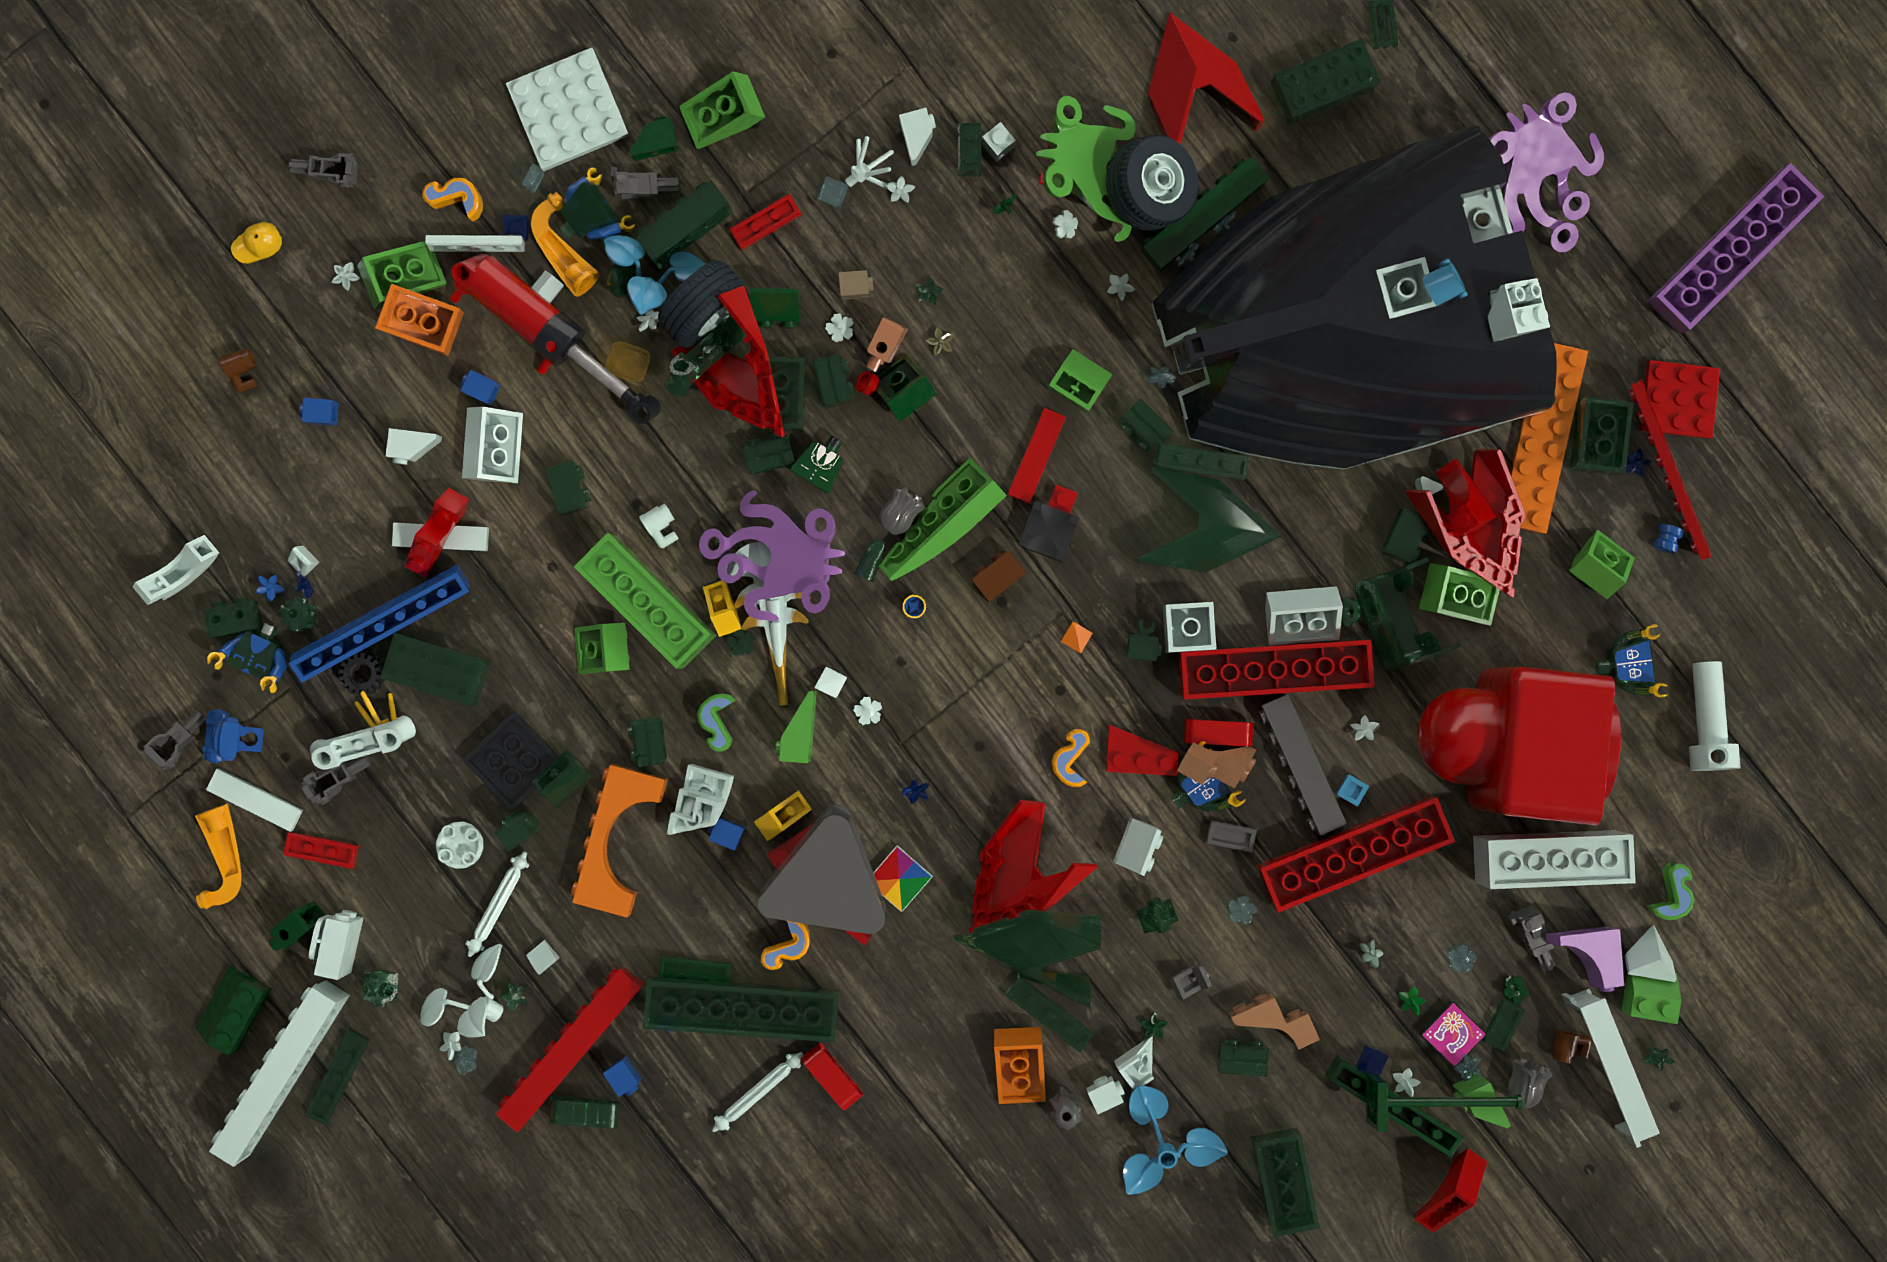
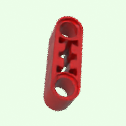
[1184,719,1253,746]
[801,1042,863,1111]

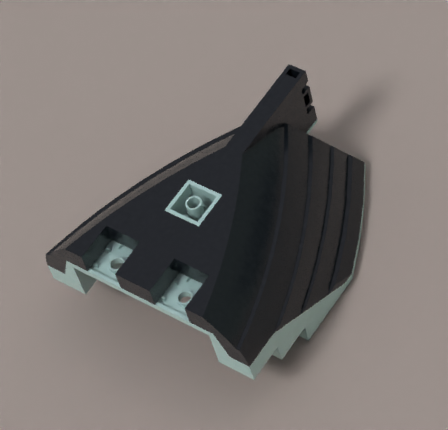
[1152,126,1557,469]

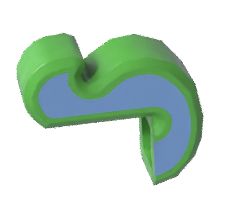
[697,693,737,752]
[1646,862,1694,920]

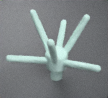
[845,136,894,190]

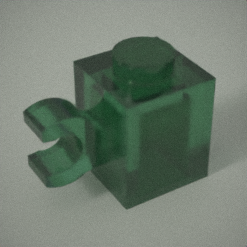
[1126,619,1162,661]

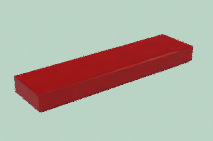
[1008,408,1066,504]

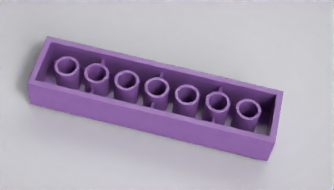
[1647,163,1824,334]

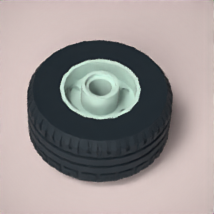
[1106,134,1198,231]
[658,260,747,348]

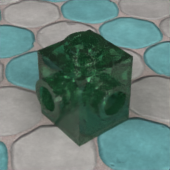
[279,597,317,632]
[1136,897,1179,934]
[362,970,399,1007]

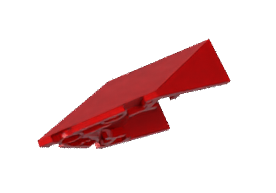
[1148,12,1264,144]
[671,286,785,437]
[1405,449,1525,598]
[969,800,1098,936]

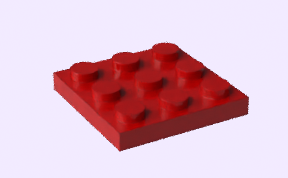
[1639,360,1720,439]

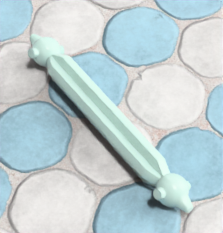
[465,851,529,957]
[712,1052,803,1132]

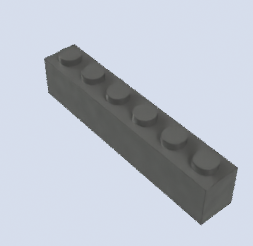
[1258,694,1347,836]

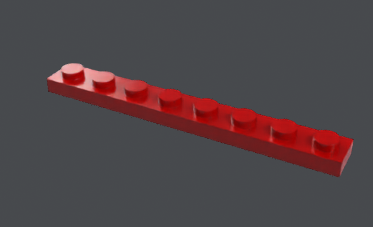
[1629,379,1711,560]

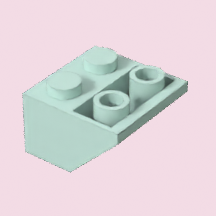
[1488,278,1550,342]
[1114,817,1163,876]

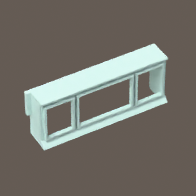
[1561,988,1660,1148]

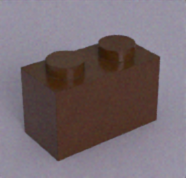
[971,550,1027,602]

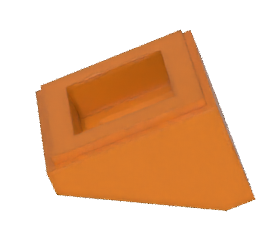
[1061,621,1093,654]

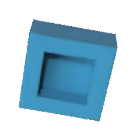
[1336,774,1369,807]

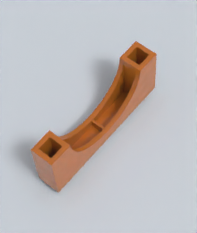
[571,764,668,918]

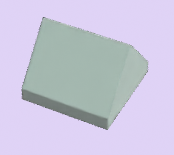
[532,270,564,303]
[1415,476,1443,494]
[288,546,319,577]

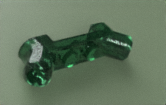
[664,313,747,397]

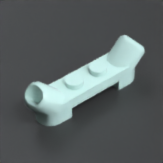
[310,715,416,770]

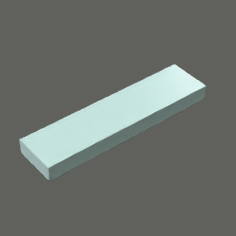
[426,235,525,252]
[392,523,489,551]
[206,768,303,832]

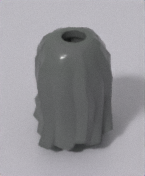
[879,485,925,535]
[1507,1058,1553,1109]
[1047,1086,1082,1132]

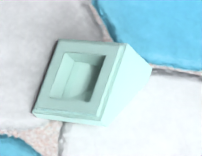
[815,667,847,698]

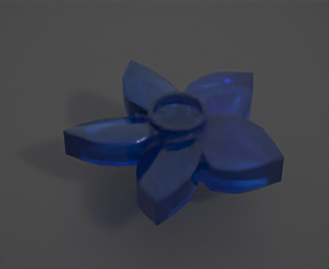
[1623,448,1652,477]
[295,571,314,599]
[901,780,929,804]

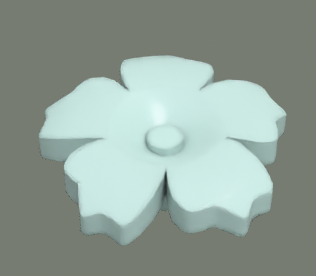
[1053,210,1078,239]
[825,313,854,343]
[853,697,882,725]

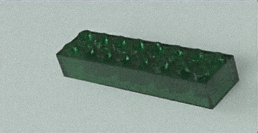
[643,976,839,1042]

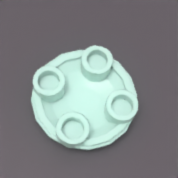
[436,822,483,869]

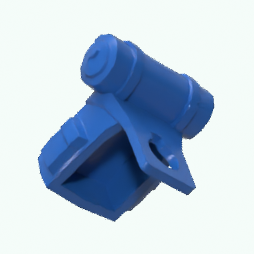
[202,709,264,763]

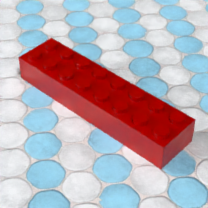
[1178,640,1374,700]
[1256,795,1455,913]

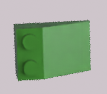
[679,72,765,149]
[357,241,447,310]
[1419,563,1500,626]
[776,691,817,763]

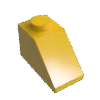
[703,581,741,637]
[754,790,812,841]

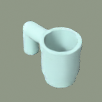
[639,504,679,548]

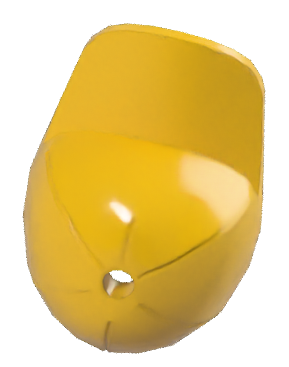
[231,222,282,264]

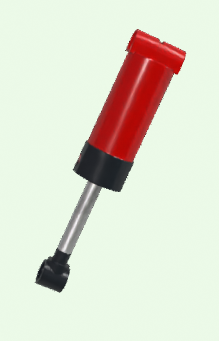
[450,253,661,424]

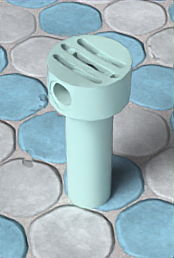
[1689,662,1741,771]

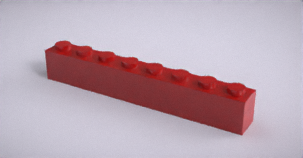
[496,966,644,1133]

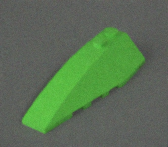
[879,458,1007,581]

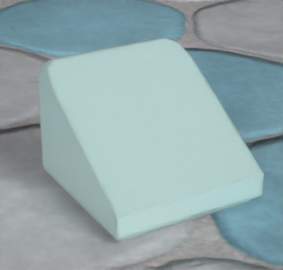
[526,940,560,975]

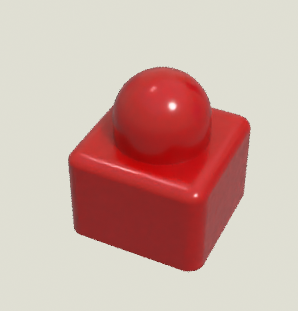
[1416,667,1621,825]

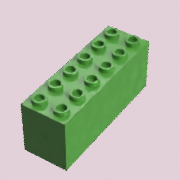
[574,533,717,669]

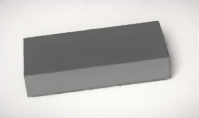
[1205,820,1257,853]

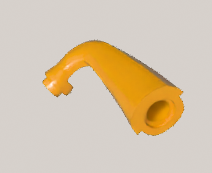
[531,192,599,297]
[195,803,241,909]

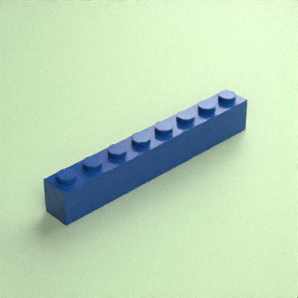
[288,564,470,682]

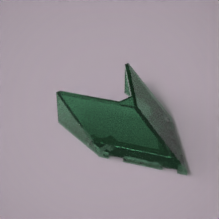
[1136,467,1282,573]
[953,910,1101,1008]

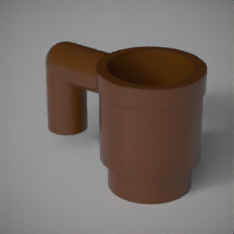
[219,349,258,393]
[1552,1029,1592,1063]

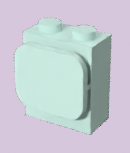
[309,910,363,980]

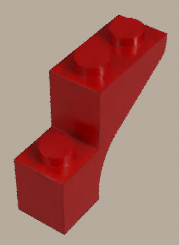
[405,488,469,578]

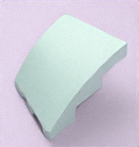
[667,764,734,835]

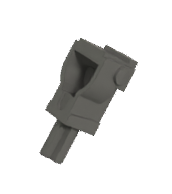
[289,153,358,188]
[611,167,679,199]
[143,709,207,770]
[301,755,371,805]
[1506,905,1555,972]

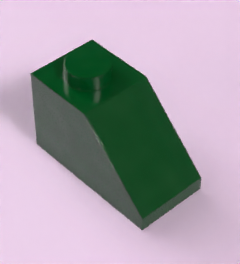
[630,116,680,161]

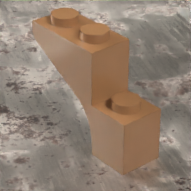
[1177,742,1257,789]
[1228,993,1320,1050]

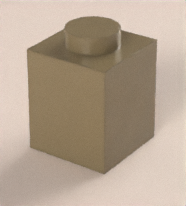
[839,270,874,300]

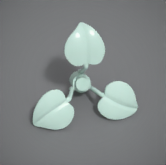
[420,944,503,1038]

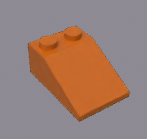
[375,284,464,356]
[994,1027,1046,1104]

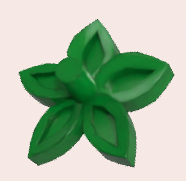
[1399,987,1427,1015]

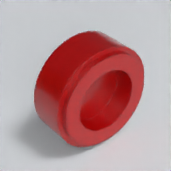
[856,371,879,395]

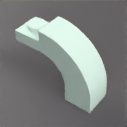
[133,535,219,605]

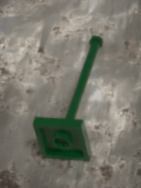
[1366,1073,1523,1132]

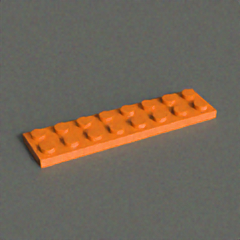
[1510,343,1588,534]

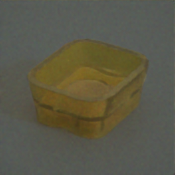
[605,341,651,383]

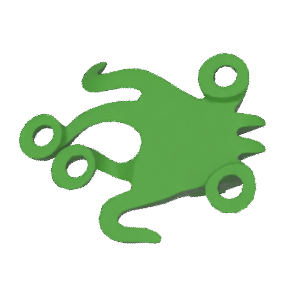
[1036,96,1135,242]

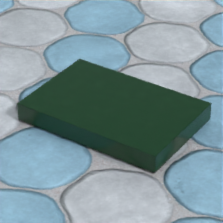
[655,955,732,1011]

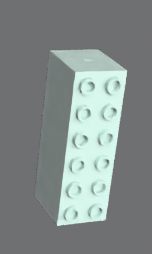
[1473,830,1635,889]

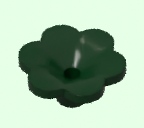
[1341,597,1361,627]

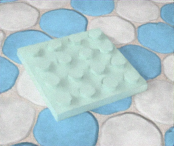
[506,48,629,172]

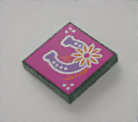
[1419,1000,1487,1068]

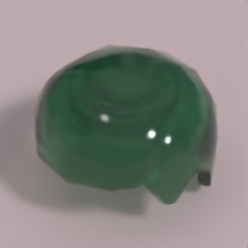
[606,263,636,298]

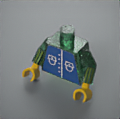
[1595,624,1668,697]
[1171,741,1246,812]

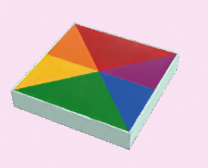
[874,845,933,912]

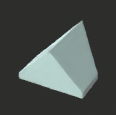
[1624,924,1676,982]
[1114,1036,1154,1090]

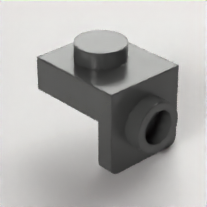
[1169,965,1212,1000]

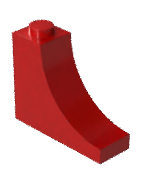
[1435,458,1497,536]
[1414,1148,1487,1233]

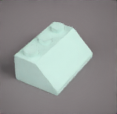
[462,407,523,483]
[1265,586,1343,646]

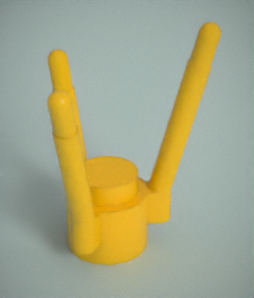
[354,691,397,727]

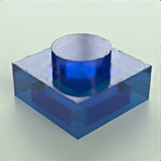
[503,215,529,241]
[1356,1045,1389,1076]

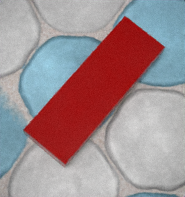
[729,193,802,250]
[283,831,359,869]

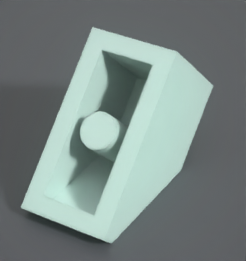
[899,108,936,166]
[386,428,442,465]

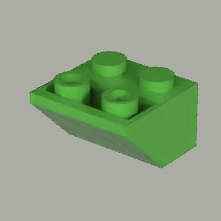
[1048,349,1112,414]

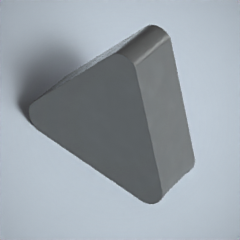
[758,805,886,934]

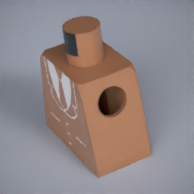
[866,317,908,373]

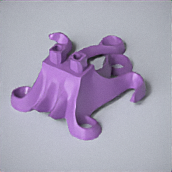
[1489,92,1604,252]
[699,490,845,622]

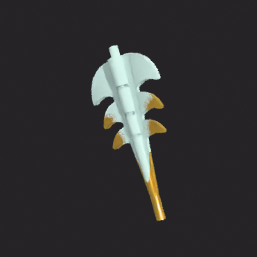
[727,542,811,706]

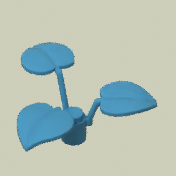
[603,235,705,315]
[1123,1085,1228,1194]

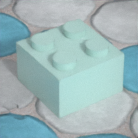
[1163,602,1216,652]

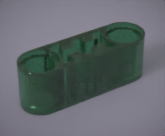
[549,1096,620,1128]

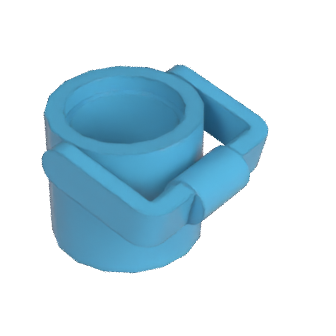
[1422,258,1468,306]

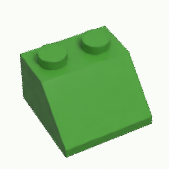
[1570,530,1635,599]
[574,623,630,674]
[1621,972,1681,1024]
[1452,1073,1511,1128]

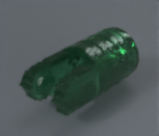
[854,539,885,582]

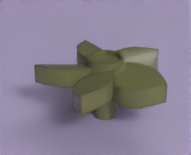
[925,328,953,356]

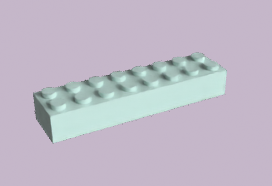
[209,980,350,1167]

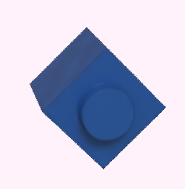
[461,370,501,406]
[299,398,339,426]
[707,816,746,851]
[603,1056,642,1097]

